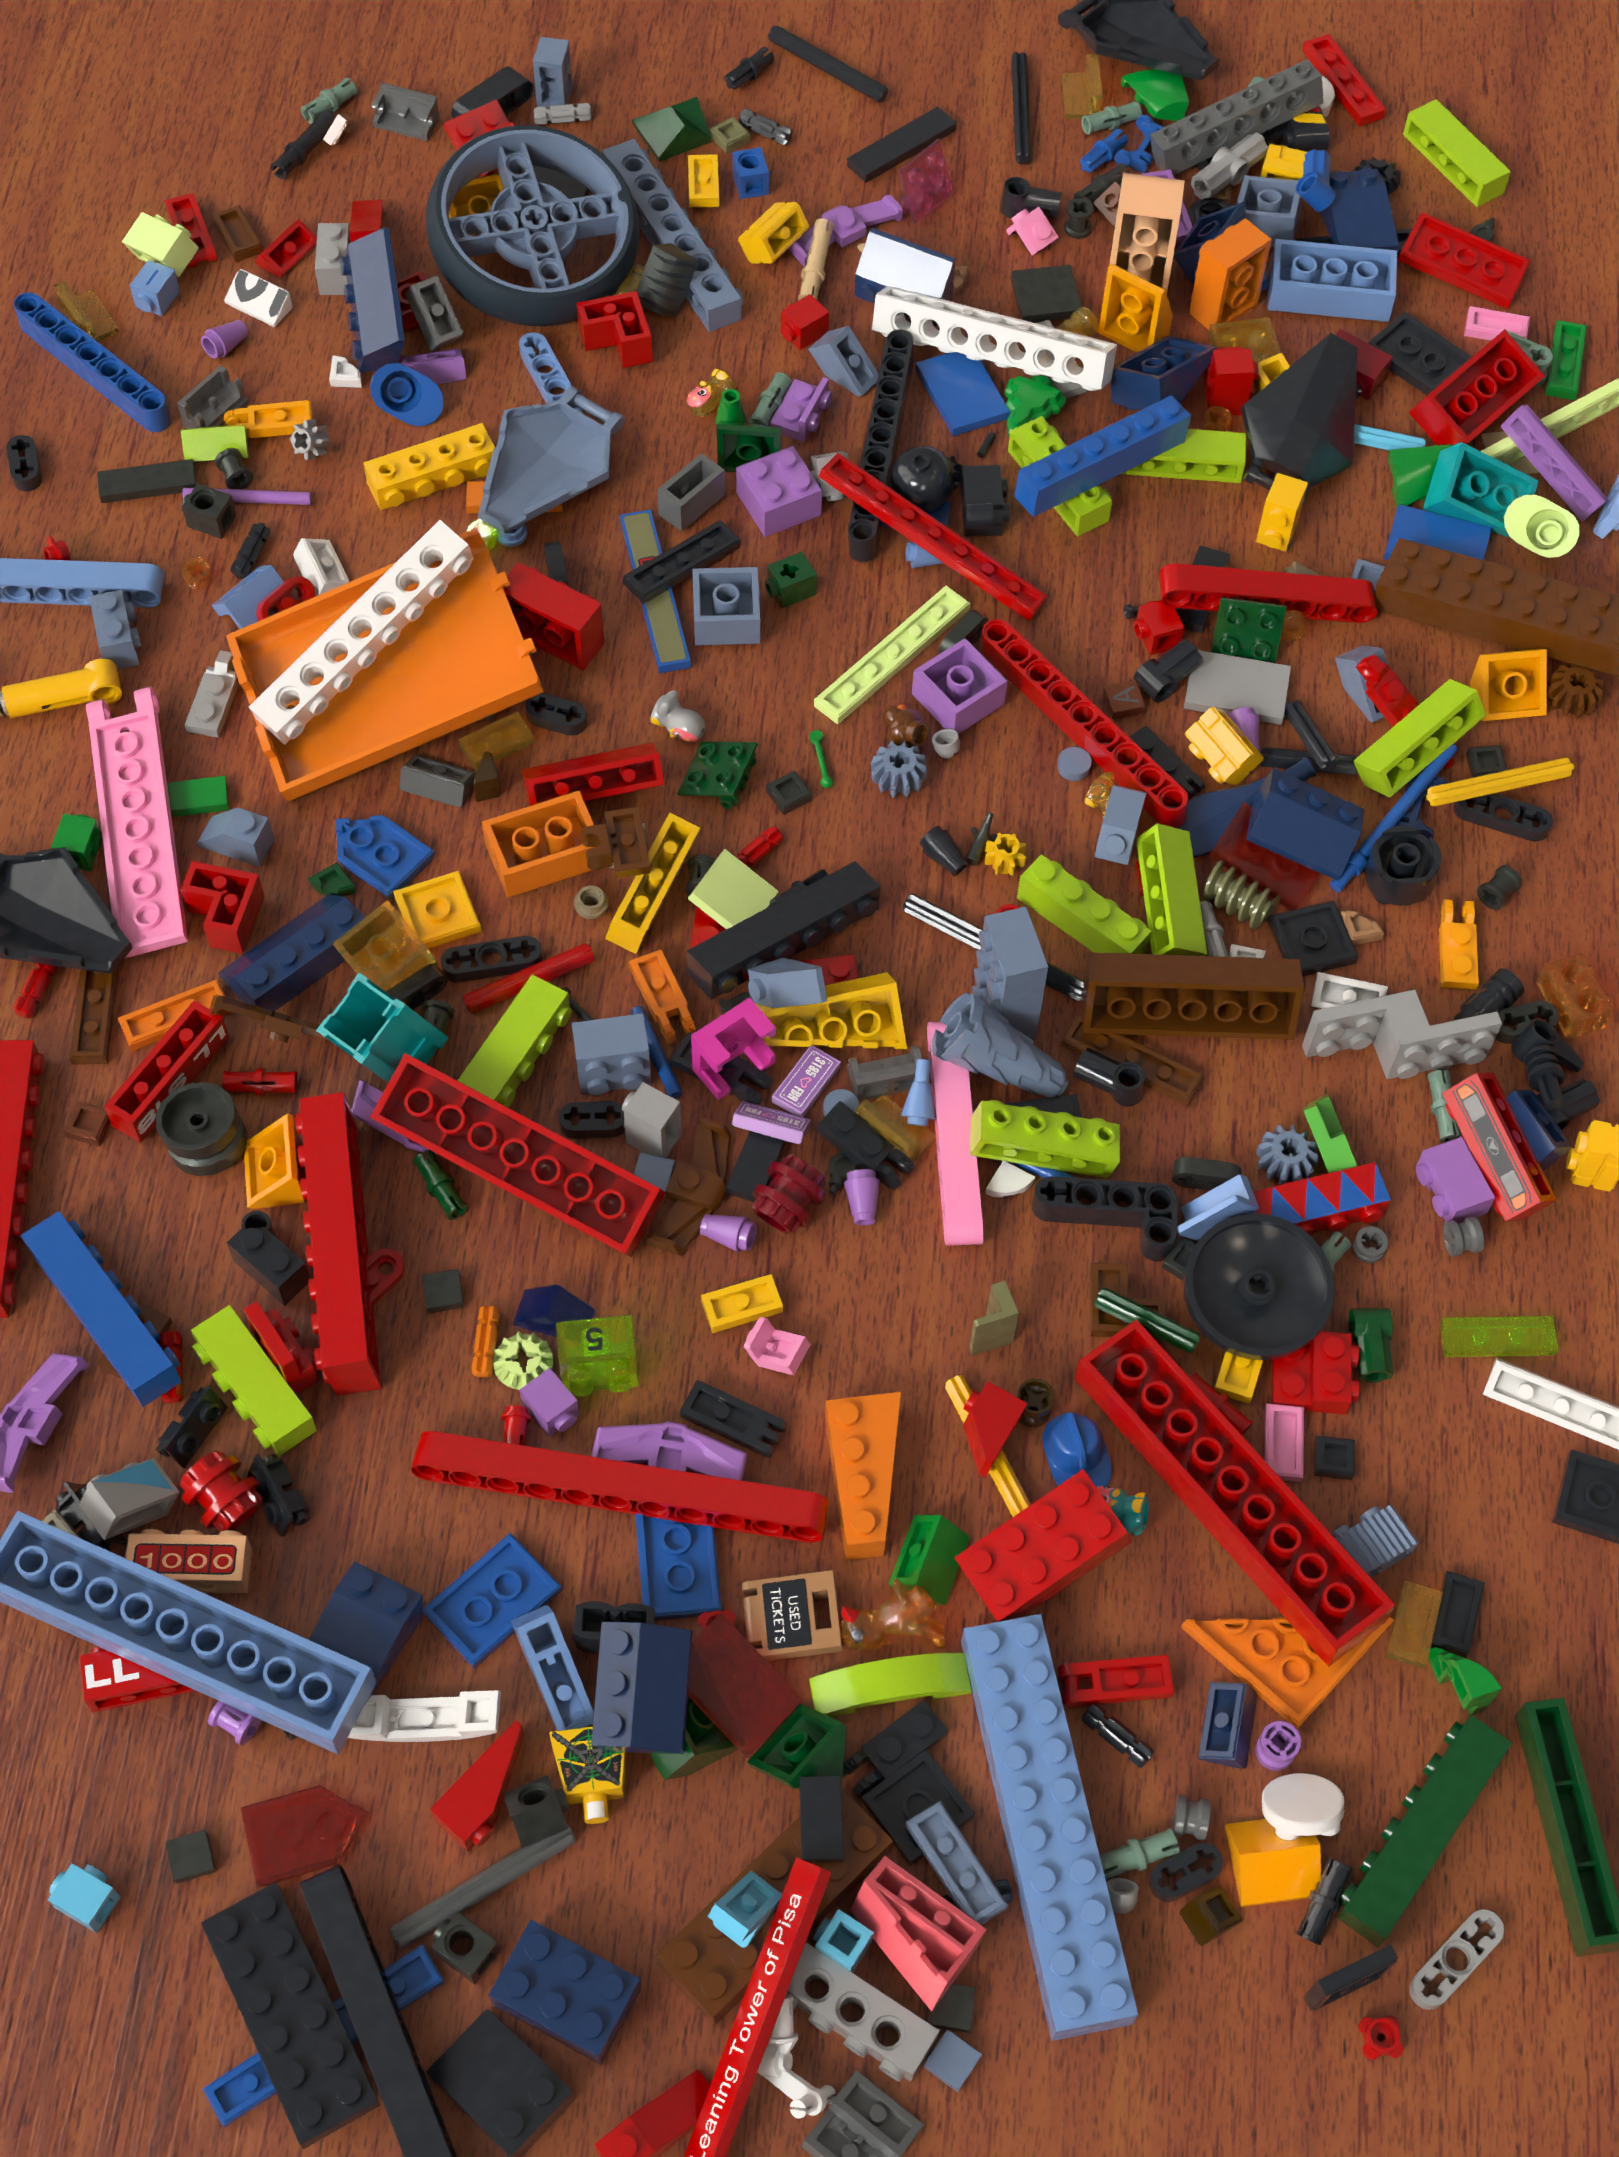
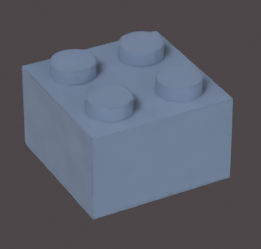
[1237,175,1303,247]
[692,567,760,645]
[572,1013,651,1095]

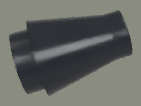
[919,826,968,877]

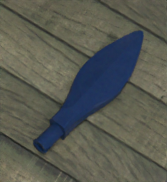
[1138,757,1316,858]

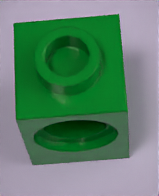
[51,813,103,872]

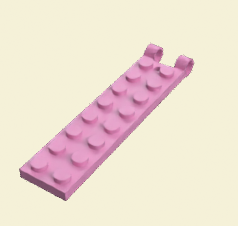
[86,686,188,958]

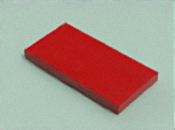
[1397,212,1531,309]

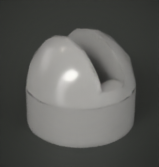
[932,729,960,758]
[1106,1878,1139,1914]

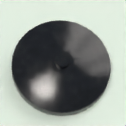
[1183,1214,1334,1360]

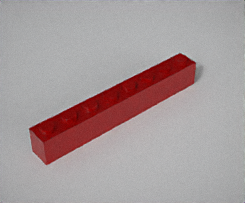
[0,1040,45,1318]

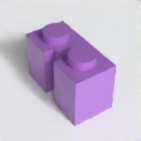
[1416,1137,1495,1223]

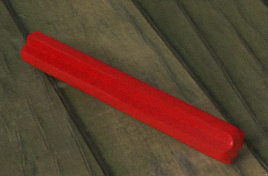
[463,943,594,1013]

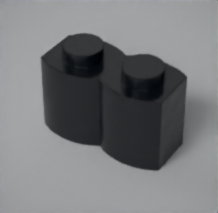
[573,1601,656,1654]

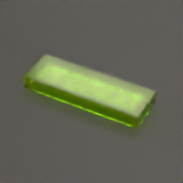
[1440,1316,1558,1357]

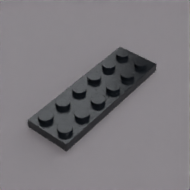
[201,1882,381,2149]

